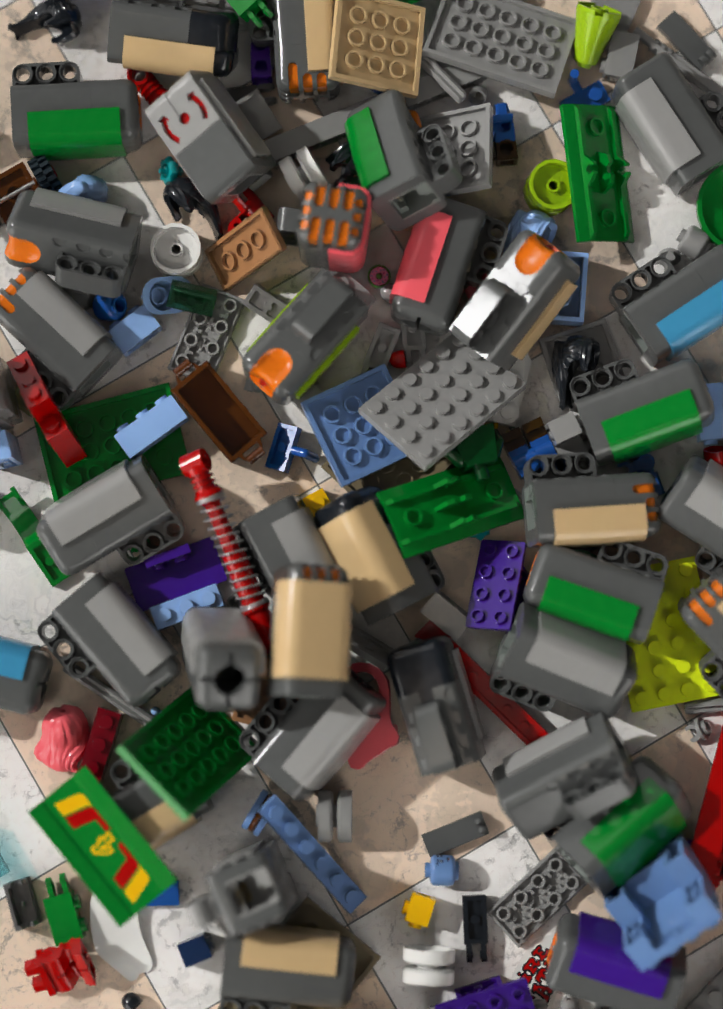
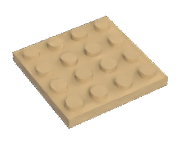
[328,0,426,99]

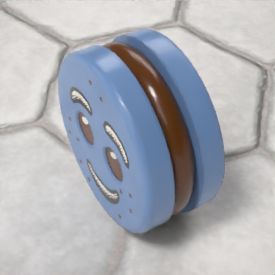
[241,789,280,837]

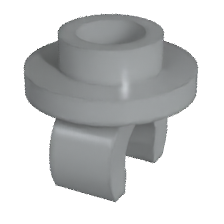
[685,717,711,742]

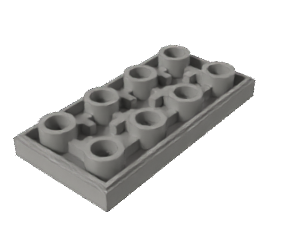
[168,283,244,377]
[487,848,588,948]

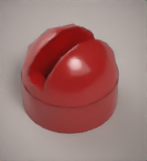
[390,350,407,369]

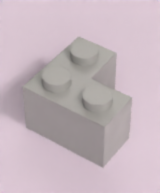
[544,411,591,470]

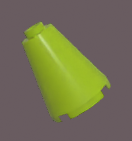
[574,1,622,69]

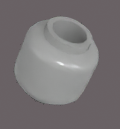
[676,225,712,260]

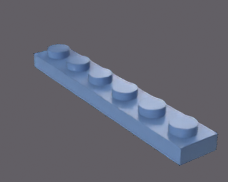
[257,794,367,914]

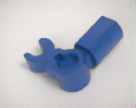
[617,454,665,496]

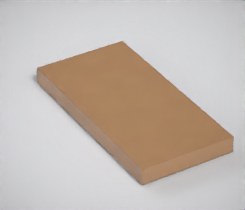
[204,206,287,292]

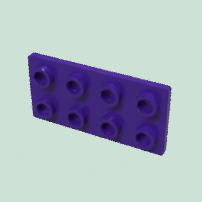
[125,537,228,611]
[465,540,529,631]
[434,975,535,1009]

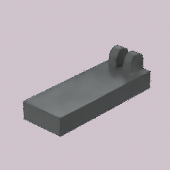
[657,10,717,71]
[421,811,489,858]

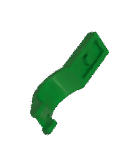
[0,486,71,587]

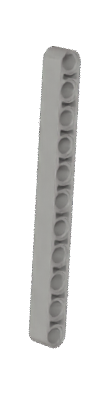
[263,65,488,167]

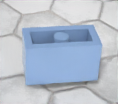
[108,304,163,357]

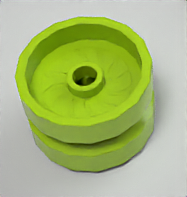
[523,159,572,216]

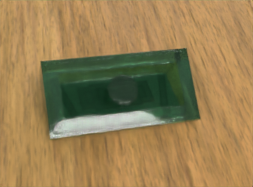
[166,280,217,317]

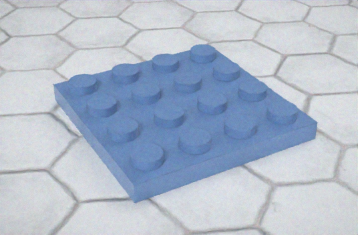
[300,364,408,488]

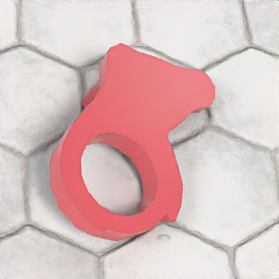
[348,662,400,769]

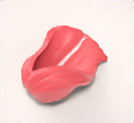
[34,704,90,773]

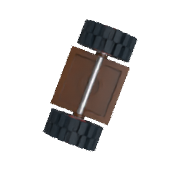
[0,155,63,226]

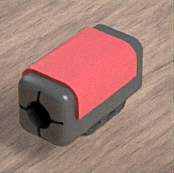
[389,198,508,336]

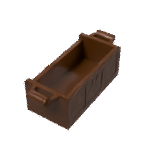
[170,359,267,465]

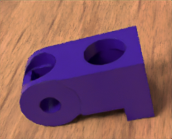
[250,42,273,86]

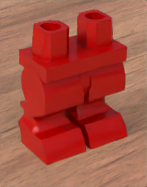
[24,937,96,996]

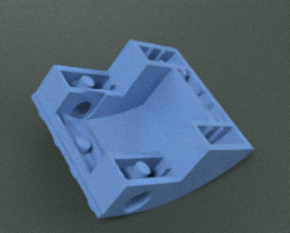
[604,834,723,972]

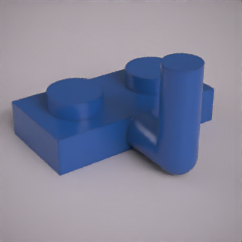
[559,69,611,105]
[265,422,320,474]

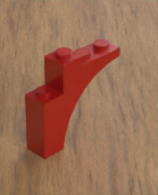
[6,351,87,467]

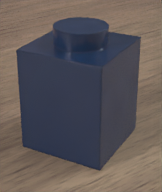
[177,932,216,968]

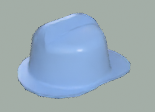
[141,276,193,315]

